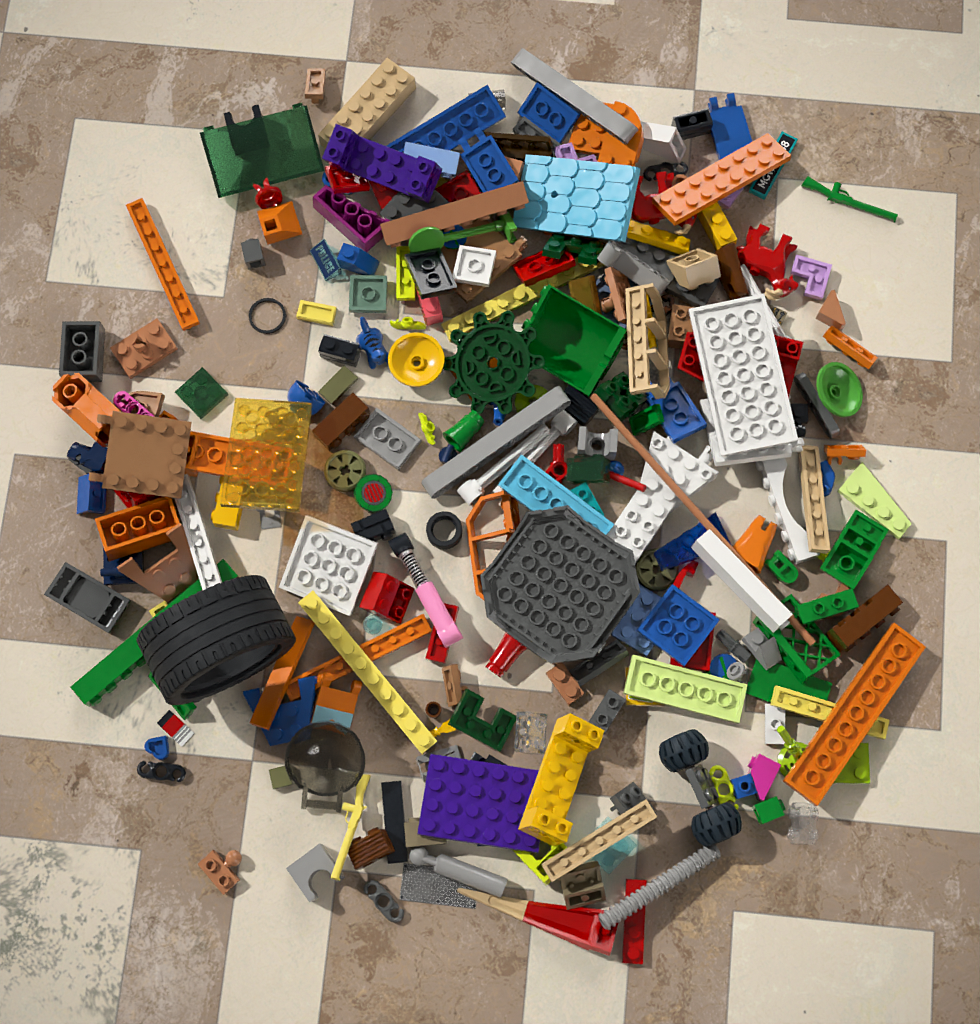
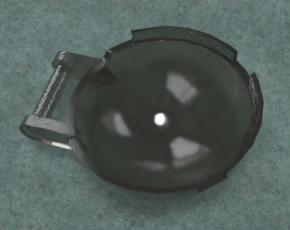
[285,720,365,813]

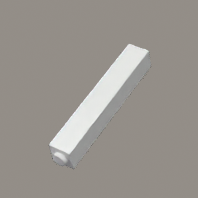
[691,529,793,633]

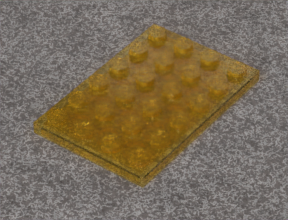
[220,398,312,512]

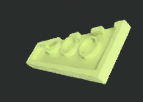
[837,462,911,540]

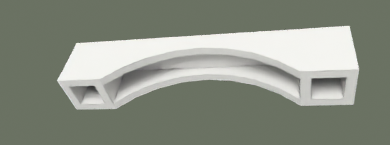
[755,458,820,565]

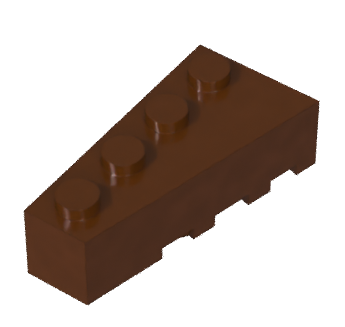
[824,584,903,653]

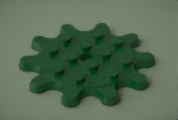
[443,311,545,415]

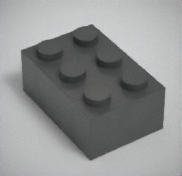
[59,321,105,382]

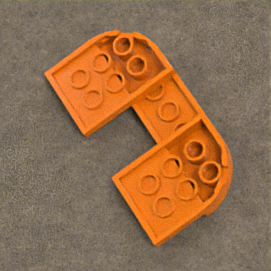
[544,101,644,240]

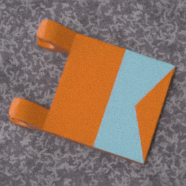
[310,672,362,734]

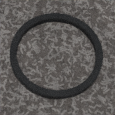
[249,298,286,334]

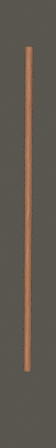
[590,393,816,646]

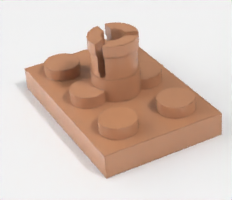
[600,267,631,325]
[110,318,178,379]

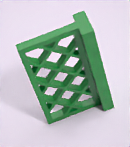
[753,594,841,684]

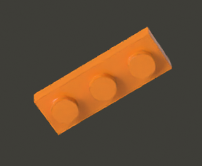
[823,325,878,369]

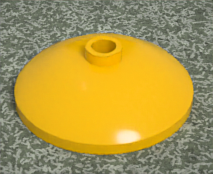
[388,332,445,387]

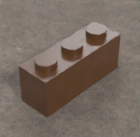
[312,393,370,451]

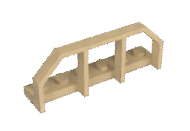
[625,283,670,399]

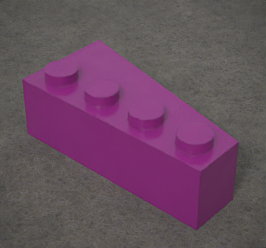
[313,185,390,252]

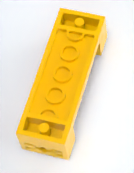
[518,713,605,846]

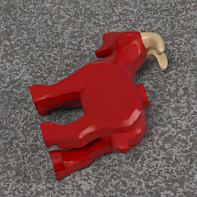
[631,171,698,236]
[736,224,799,300]

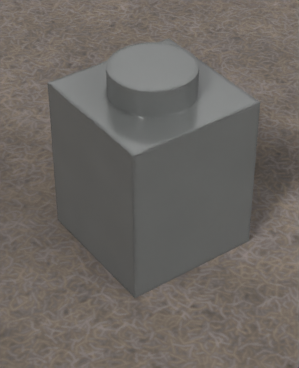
[241,238,266,270]

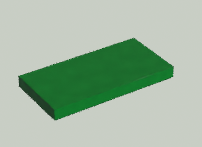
[746,659,833,721]

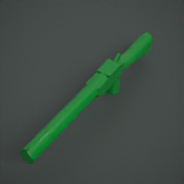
[801,176,898,223]

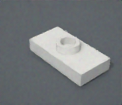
[765,704,785,744]

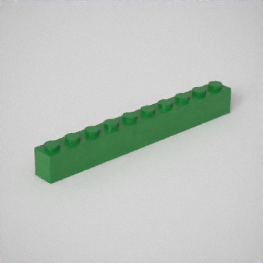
[70,559,239,707]

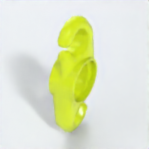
[709,765,739,810]

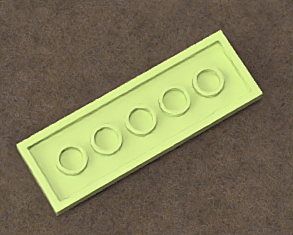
[623,655,748,724]

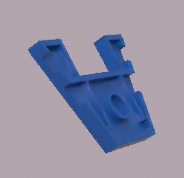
[243,676,317,746]

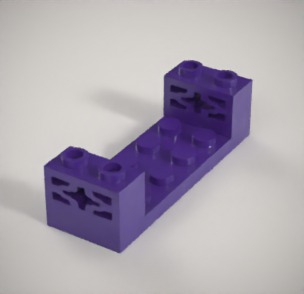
[322,124,443,204]

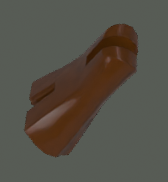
[714,243,748,300]

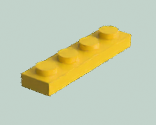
[627,219,690,255]

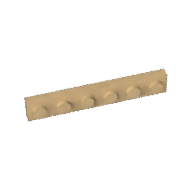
[798,445,830,553]
[541,799,657,882]

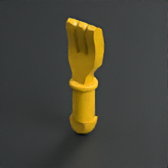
[429,719,456,737]

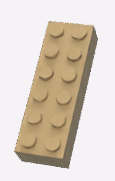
[318,58,416,149]

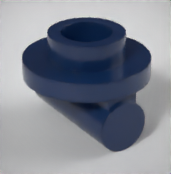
[439,444,458,464]

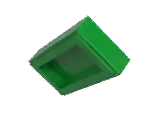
[629,404,665,436]

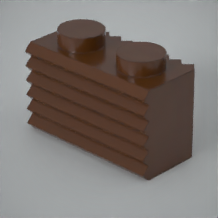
[348,827,395,870]

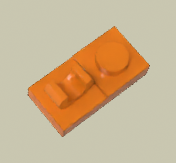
[824,445,866,465]

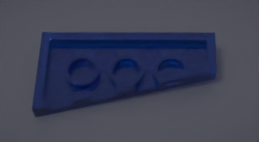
[654,512,732,571]

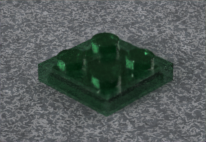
[175,367,228,419]

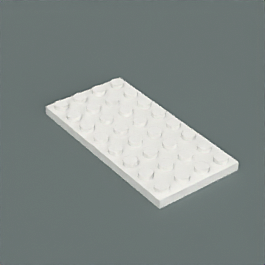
[688,294,798,457]

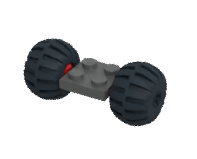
[659,729,742,847]

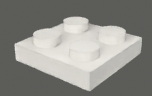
[453,245,497,287]

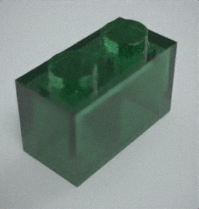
[567,454,610,484]

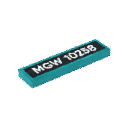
[749,131,798,200]

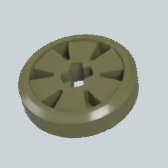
[324,450,366,492]
[636,548,679,592]

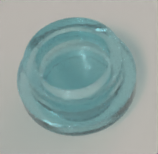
[363,615,383,634]

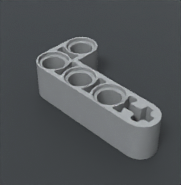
[597,241,670,295]

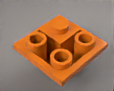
[257,201,302,245]

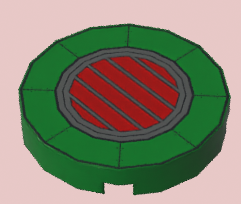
[354,474,393,512]

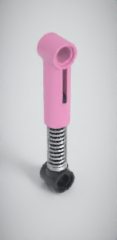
[388,532,463,648]

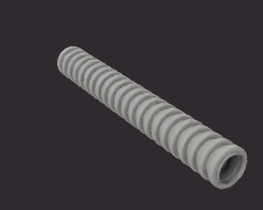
[598,844,721,930]

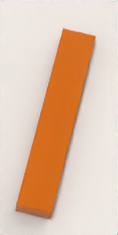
[249,616,315,730]

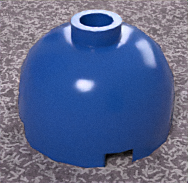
[287,380,325,416]

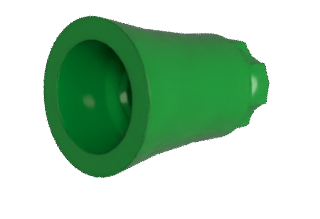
[443,410,485,452]

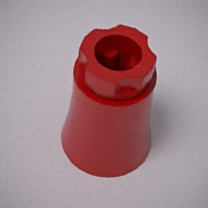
[485,633,527,678]

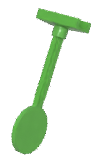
[408,210,517,253]

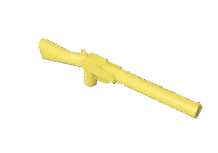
[330,774,371,881]

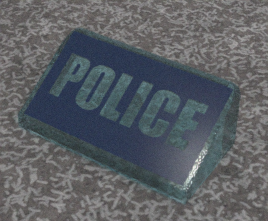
[309,239,342,281]

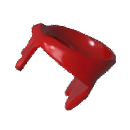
[253,178,283,209]

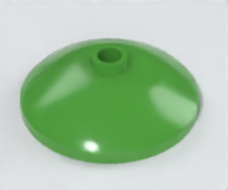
[816,362,863,417]

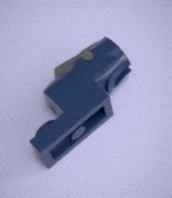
[67,442,108,474]

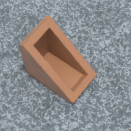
[815,290,846,331]

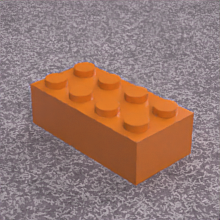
[95,497,180,562]

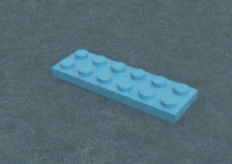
[498,454,614,535]

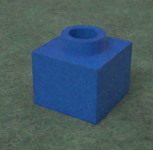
[730,774,757,800]

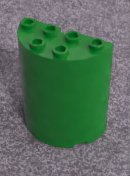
[521,284,628,396]

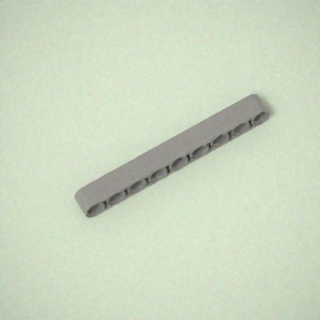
[511,48,638,145]
[421,386,571,499]

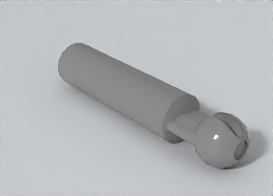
[409,846,508,898]

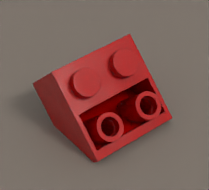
[359,572,415,624]

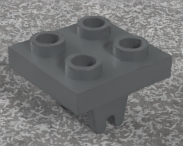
[610,782,657,832]

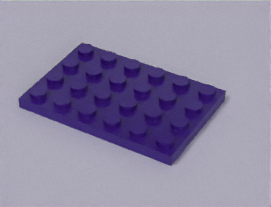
[417,754,540,853]

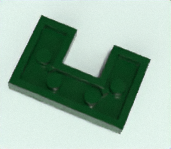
[542,233,606,266]
[448,689,518,752]

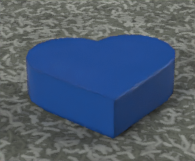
[144,736,170,760]

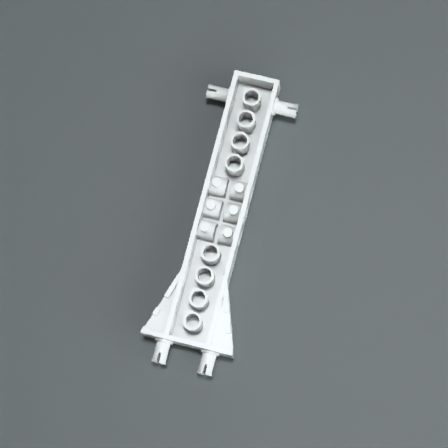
[598,432,719,653]

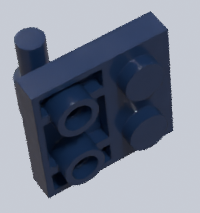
[100,547,144,586]

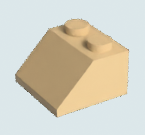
[666,248,721,290]

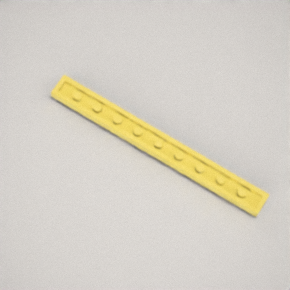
[441,257,605,342]
[298,591,437,754]

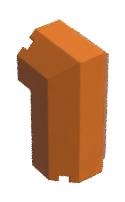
[52,373,121,448]

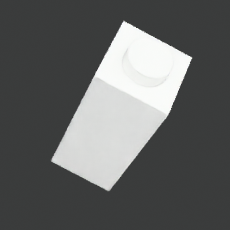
[640,121,687,163]

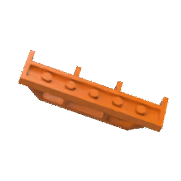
[466,491,520,600]

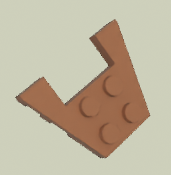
[117,523,199,602]

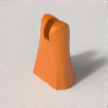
[732,515,777,574]

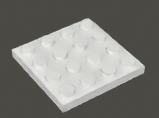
[279,515,378,616]

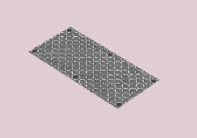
[399,863,478,909]

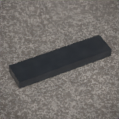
[381,781,408,864]

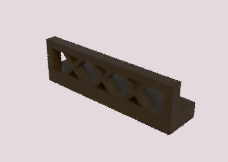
[483,132,554,162]

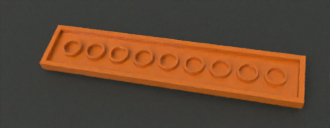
[783,622,926,806]

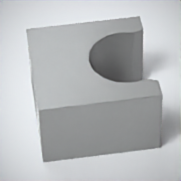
[576,426,618,462]
[286,844,345,902]

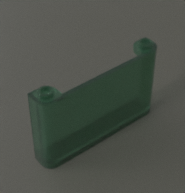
[200,103,325,198]

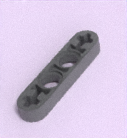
[794,372,840,439]

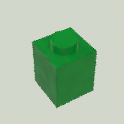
[752,796,785,825]

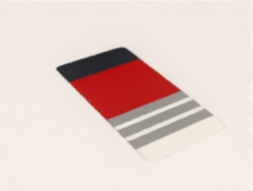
[157,710,194,746]

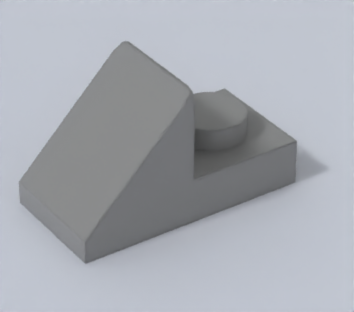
[742,628,782,671]

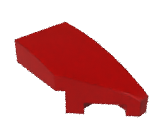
[673,560,699,589]

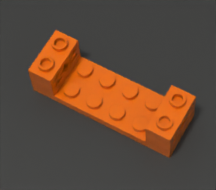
[185,431,298,494]

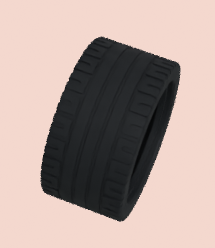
[137,575,296,705]

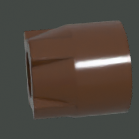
[425,701,442,719]

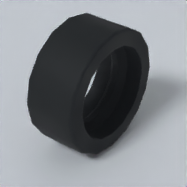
[426,511,463,550]

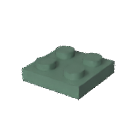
[349,275,388,313]

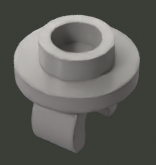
[727,662,748,683]

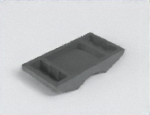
[44,562,131,634]

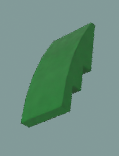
[820,510,889,590]

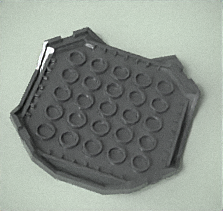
[480,505,640,664]

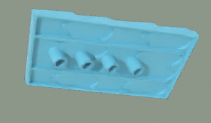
[513,154,641,242]

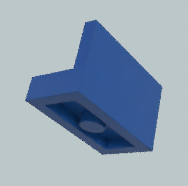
[77,474,107,515]

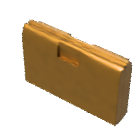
[569,275,602,315]

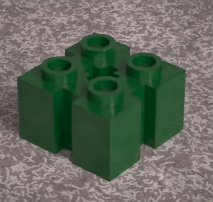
[592,371,648,422]

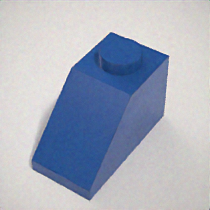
[337,243,380,275]

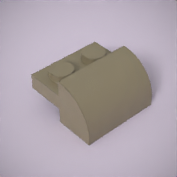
[559,860,606,910]

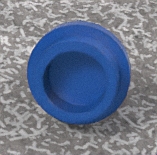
[605,461,624,476]

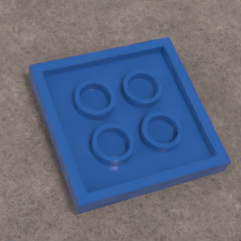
[637,584,720,667]

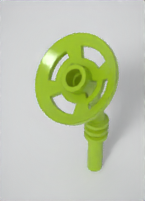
[777,726,807,777]

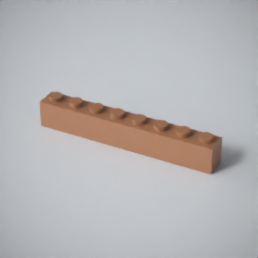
[380,181,529,248]

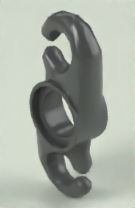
[363,880,404,923]

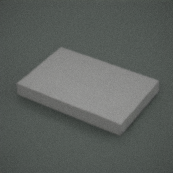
[353,408,422,471]

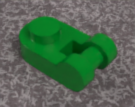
[764,550,798,585]

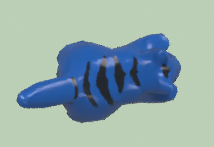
[356,317,389,369]

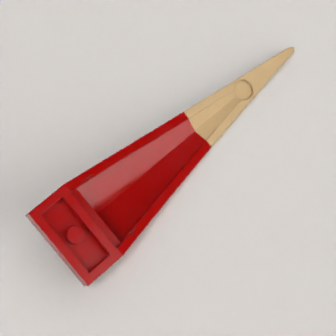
[457,888,619,956]

